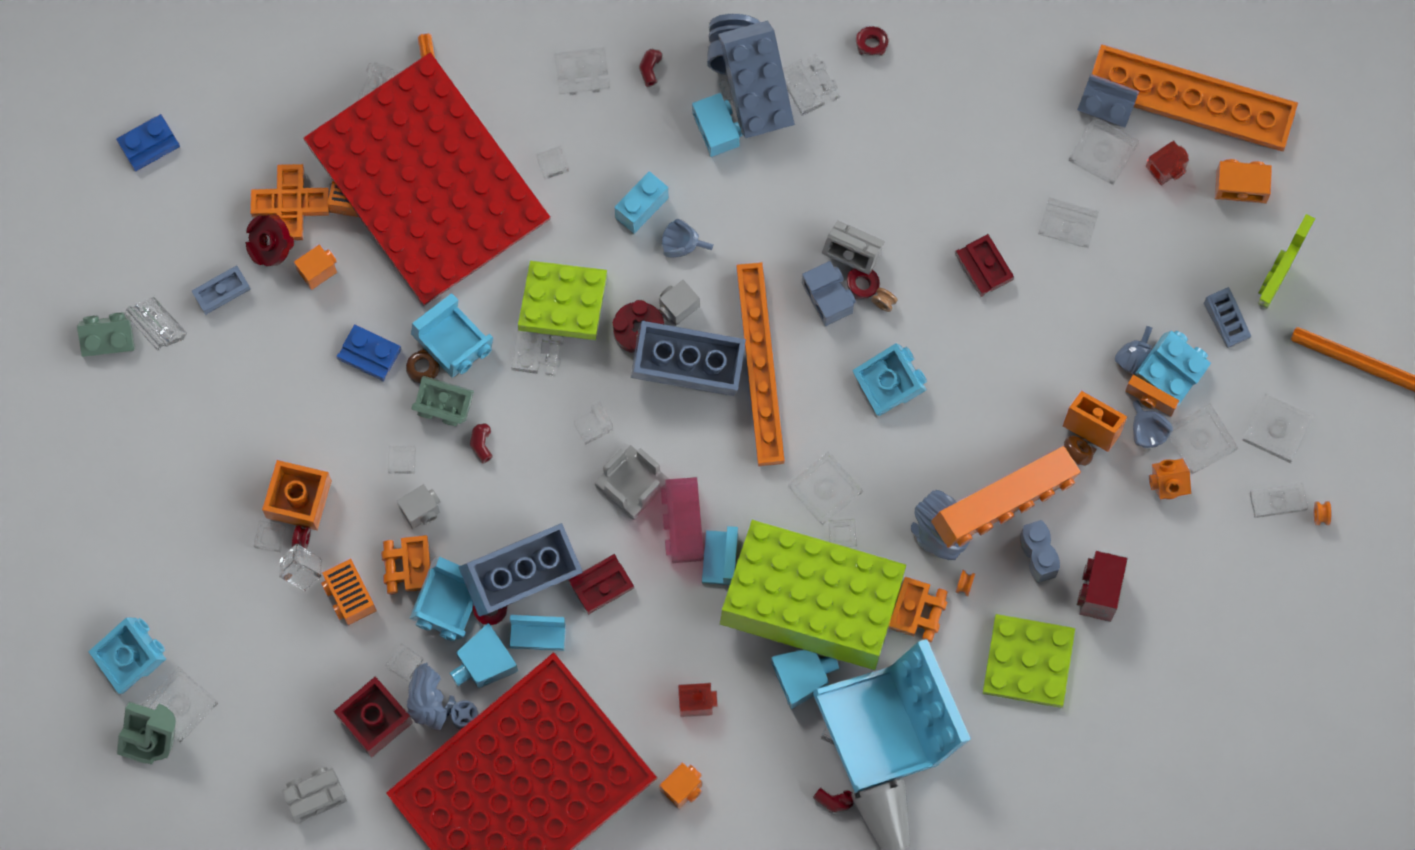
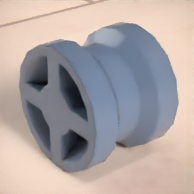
[451,700,479,730]

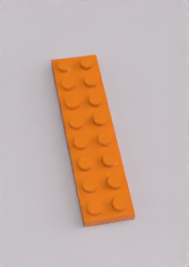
[1092,44,1298,152]

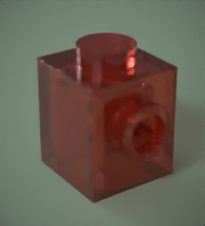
[1146,140,1189,186]
[678,683,718,717]

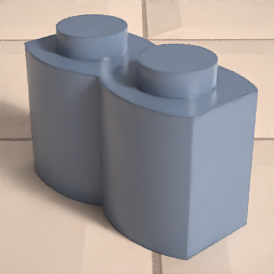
[1020,520,1060,583]

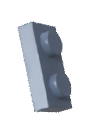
[192,265,251,315]

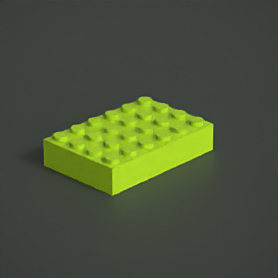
[719,520,906,670]

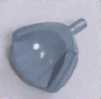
[662,219,713,258]
[1114,326,1153,375]
[1132,400,1173,448]

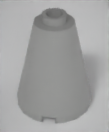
[852,778,910,850]

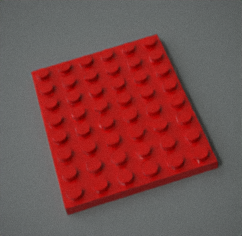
[303,52,551,306]
[386,652,658,850]

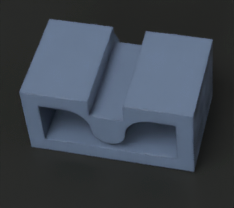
[801,261,856,326]

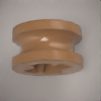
[871,288,898,312]

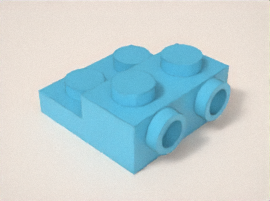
[1135,331,1211,406]
[852,343,927,416]
[88,617,166,694]

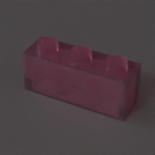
[661,477,704,563]

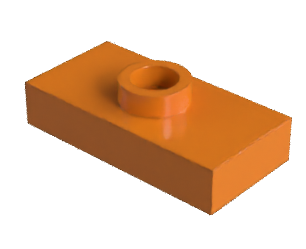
[1125,375,1180,417]

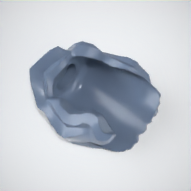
[911,490,970,560]
[407,662,456,730]

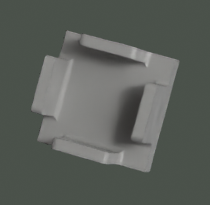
[595,445,670,519]

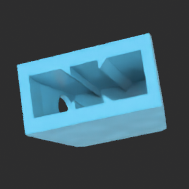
[449,624,518,688]
[771,650,839,709]

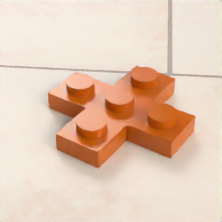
[251,164,330,240]

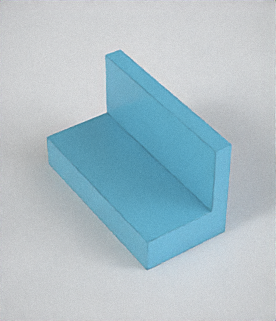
[702,526,738,585]
[510,615,566,651]

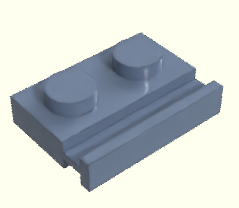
[1077,74,1139,128]

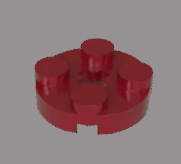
[245,214,294,266]
[612,300,664,353]

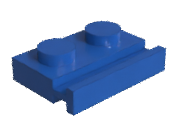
[116,114,180,172]
[337,324,401,381]

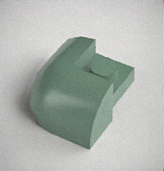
[117,702,176,764]

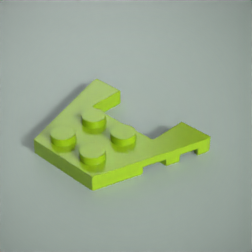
[1258,214,1316,309]

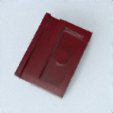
[955,234,1014,297]
[568,553,634,615]

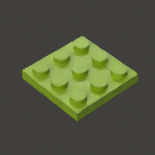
[518,260,607,340]
[982,614,1075,708]

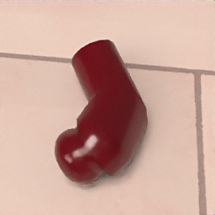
[639,48,663,87]
[470,423,493,464]
[813,787,854,812]

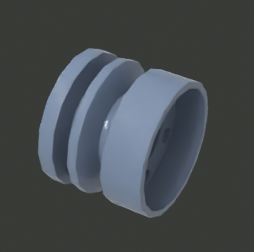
[707,14,760,75]

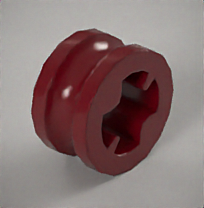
[292,524,311,551]

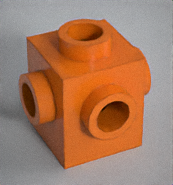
[1149,458,1191,500]

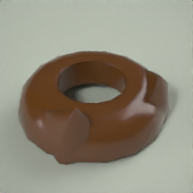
[406,348,440,383]
[1064,436,1097,466]

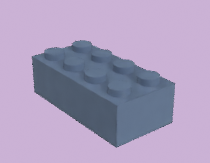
[718,20,795,138]
[630,321,746,396]
[458,523,583,616]

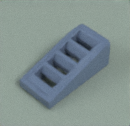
[1204,287,1251,348]

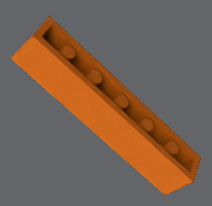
[931,446,1081,548]

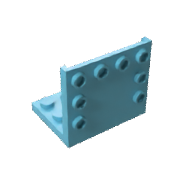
[813,639,971,793]

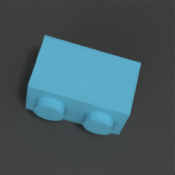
[692,93,742,157]
[614,171,669,234]

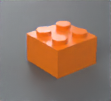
[262,460,332,530]

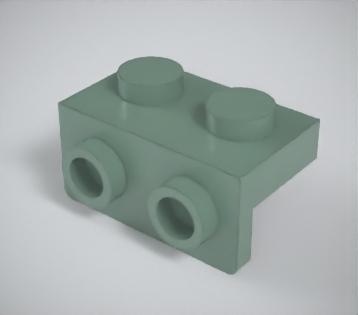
[77,312,135,357]
[411,376,474,426]

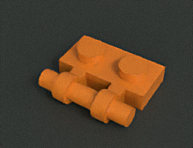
[381,535,431,594]
[889,576,948,642]

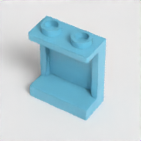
[411,293,493,378]
[409,556,474,641]

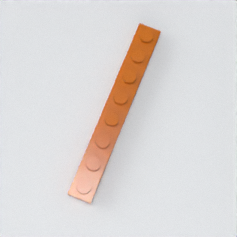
[736,262,785,466]

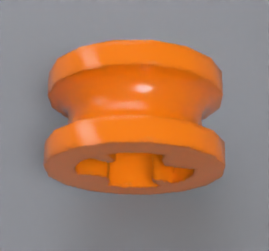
[1314,501,1331,525]
[955,570,975,596]

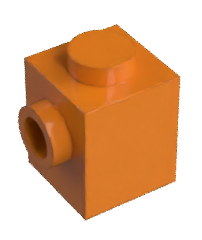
[294,244,337,290]
[659,762,702,809]

